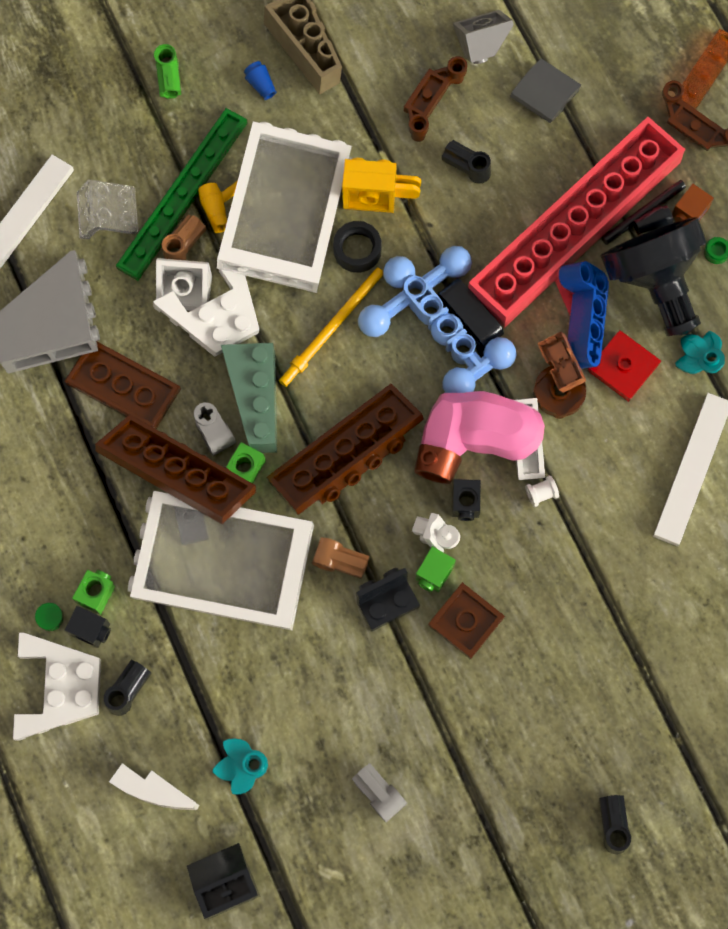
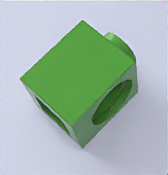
[226,442,266,483]
[416,546,456,593]
[72,570,116,615]

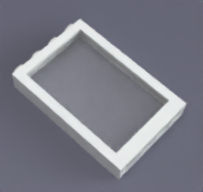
[217,121,352,293]
[128,491,314,630]

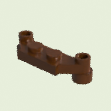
[404,56,467,142]
[662,80,728,151]

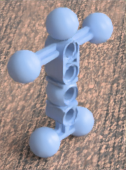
[358,246,517,393]

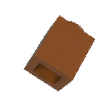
[672,184,714,222]

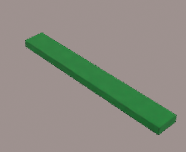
[116,108,248,281]

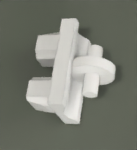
[412,513,460,553]

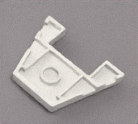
[153,269,259,357]
[13,633,101,741]

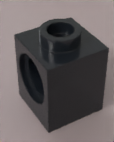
[452,479,481,521]
[65,606,111,648]

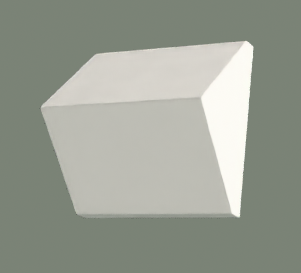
[156,258,212,311]

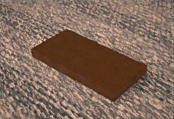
[64,341,181,429]

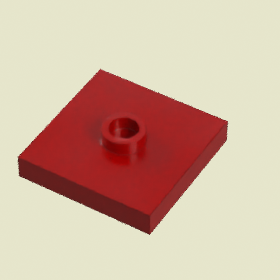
[587,330,661,402]

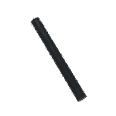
[601,180,686,245]

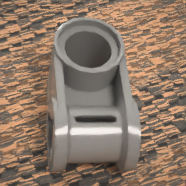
[194,402,236,456]

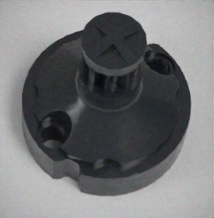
[600,217,707,336]

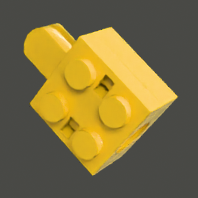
[342,157,421,213]

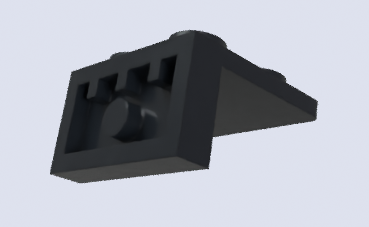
[356,568,420,631]

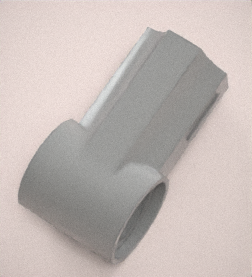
[352,763,407,822]

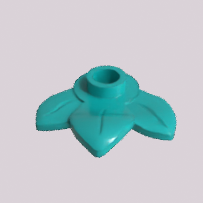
[675,331,725,374]
[213,739,268,794]

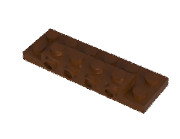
[266,384,424,515]
[95,415,256,524]

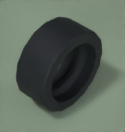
[333,221,382,273]

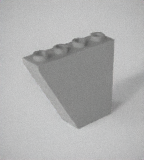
[0,250,100,374]

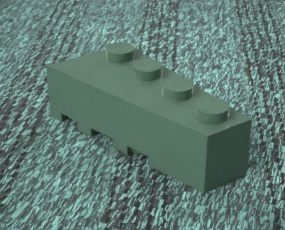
[221,343,277,453]

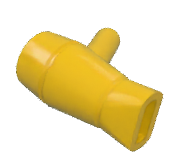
[198,180,238,233]

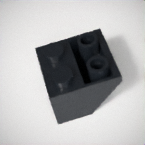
[187,843,261,920]

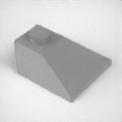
[453,10,514,64]

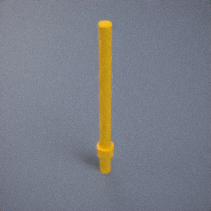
[279,267,383,387]

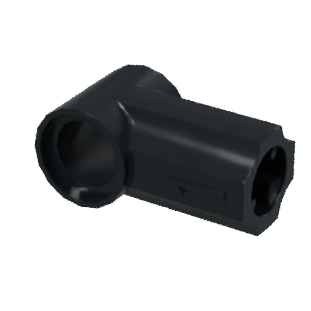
[442,140,491,184]
[103,659,152,716]
[599,795,631,855]

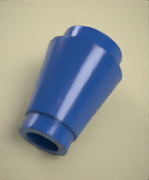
[244,61,277,100]

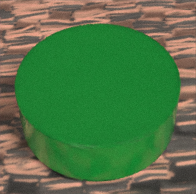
[704,237,728,264]
[35,603,64,631]

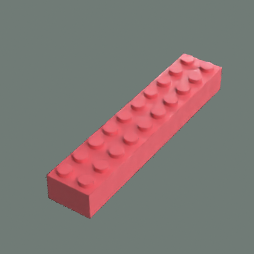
[468,117,685,328]

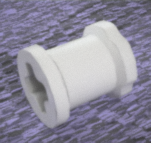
[525,476,560,507]

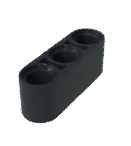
[437,278,504,350]

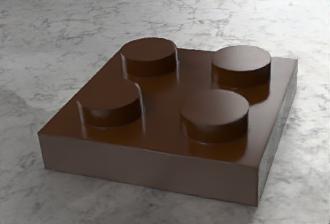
[428,582,505,660]

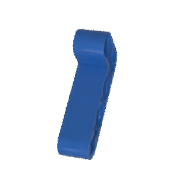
[559,261,609,369]

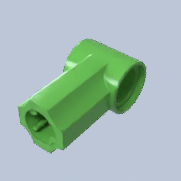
[154,44,181,99]

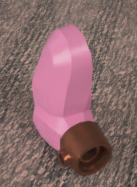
[414,391,545,484]

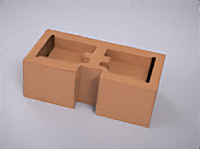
[537,332,586,393]

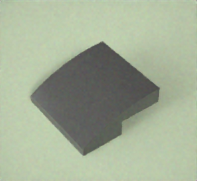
[510,58,581,123]

